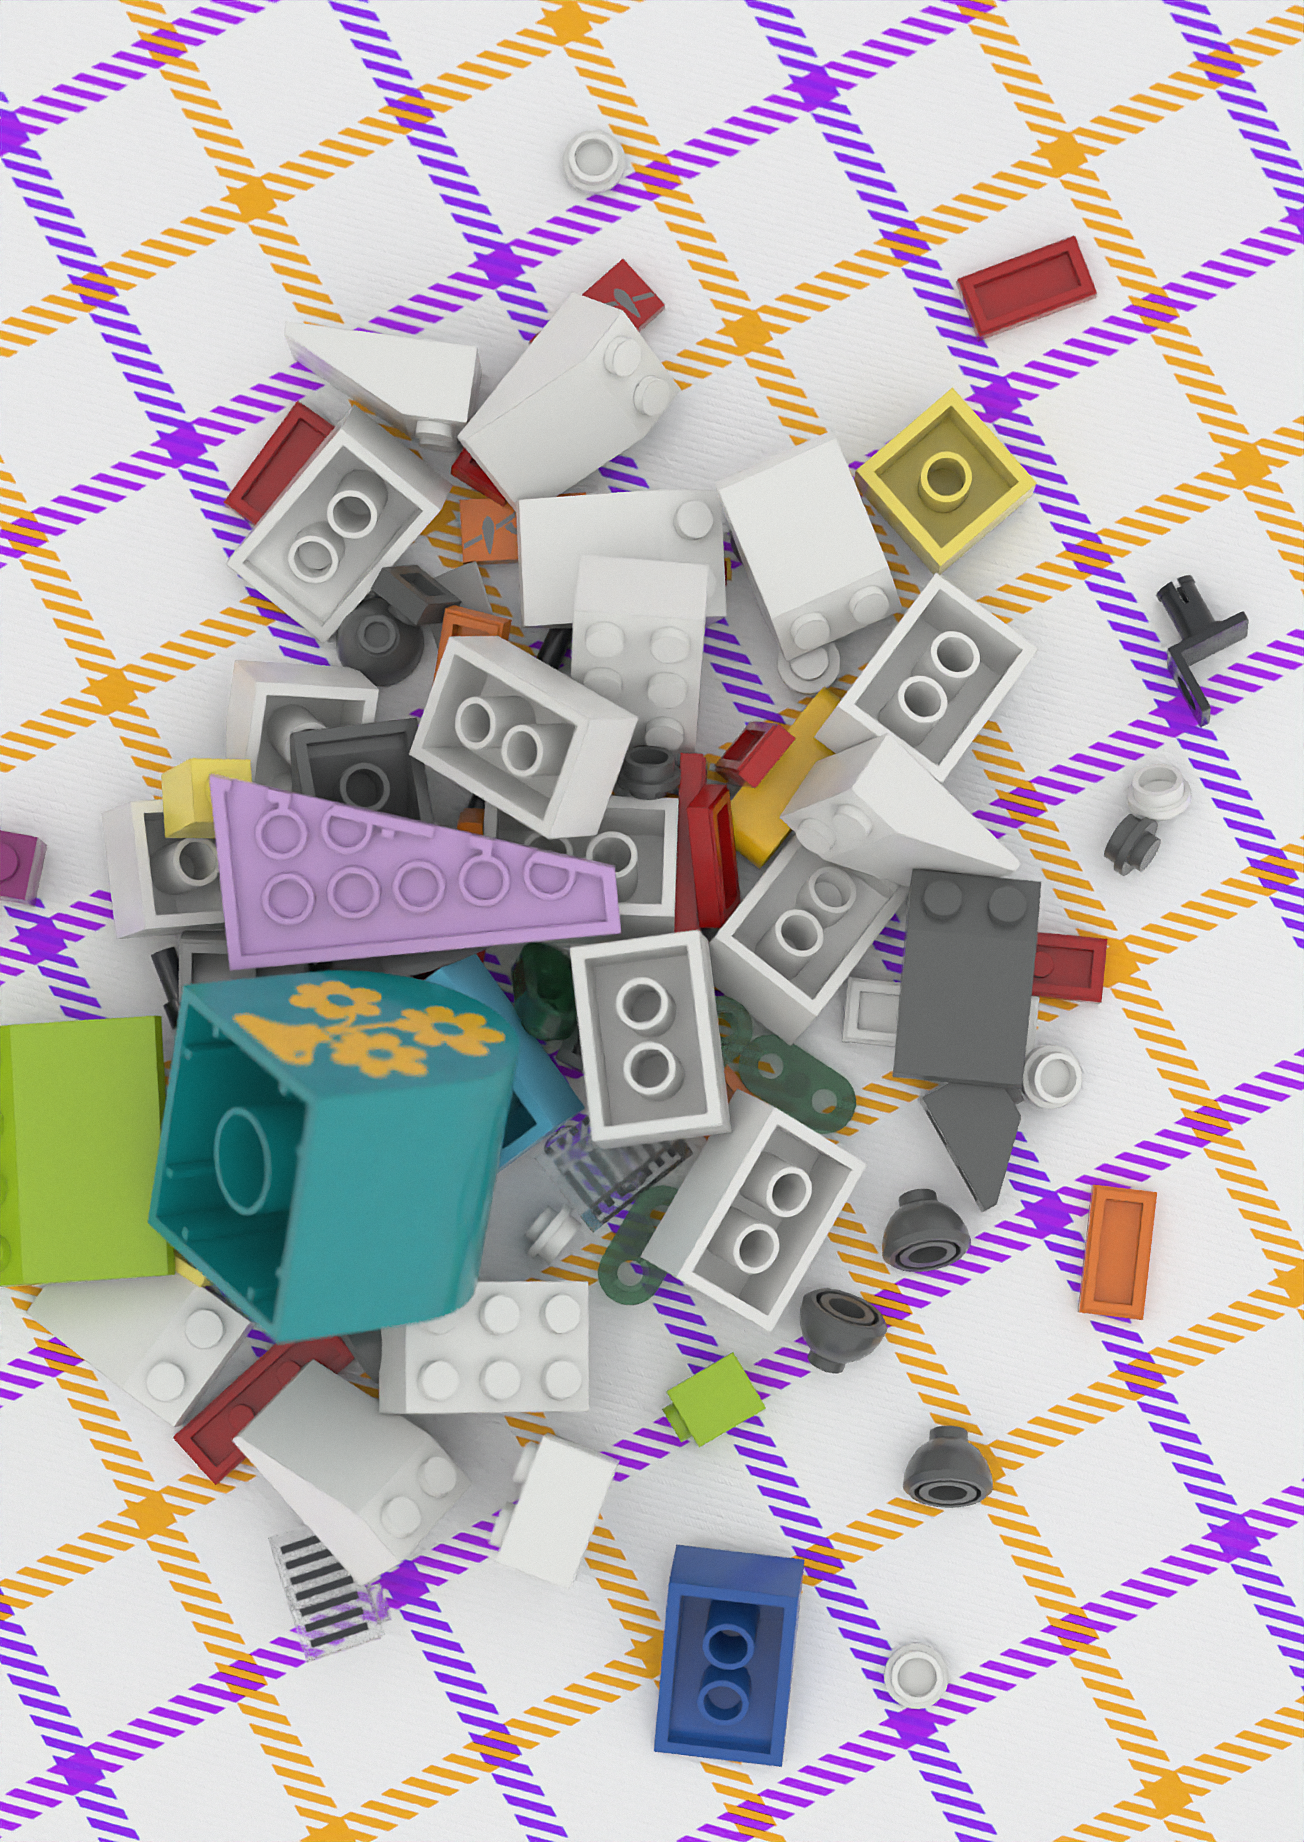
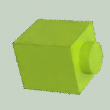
[662,1352,766,1448]

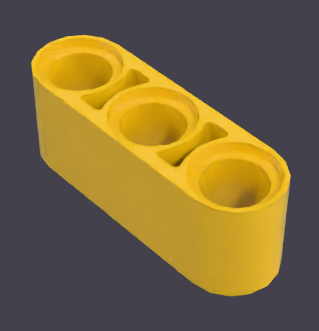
[731,686,842,869]

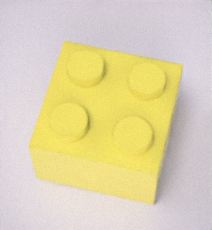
[854,387,1037,575]

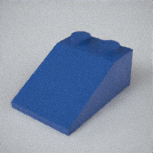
[654,1544,805,1767]

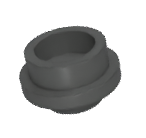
[616,746,681,800]
[1104,814,1161,876]

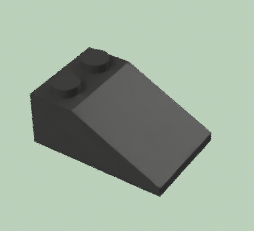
[290,717,434,824]
[892,869,1041,1089]

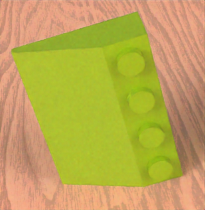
[0,1016,175,1287]

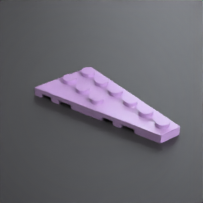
[209,773,621,970]

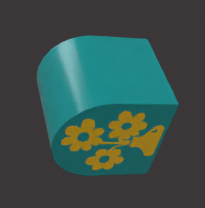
[148,970,520,1344]

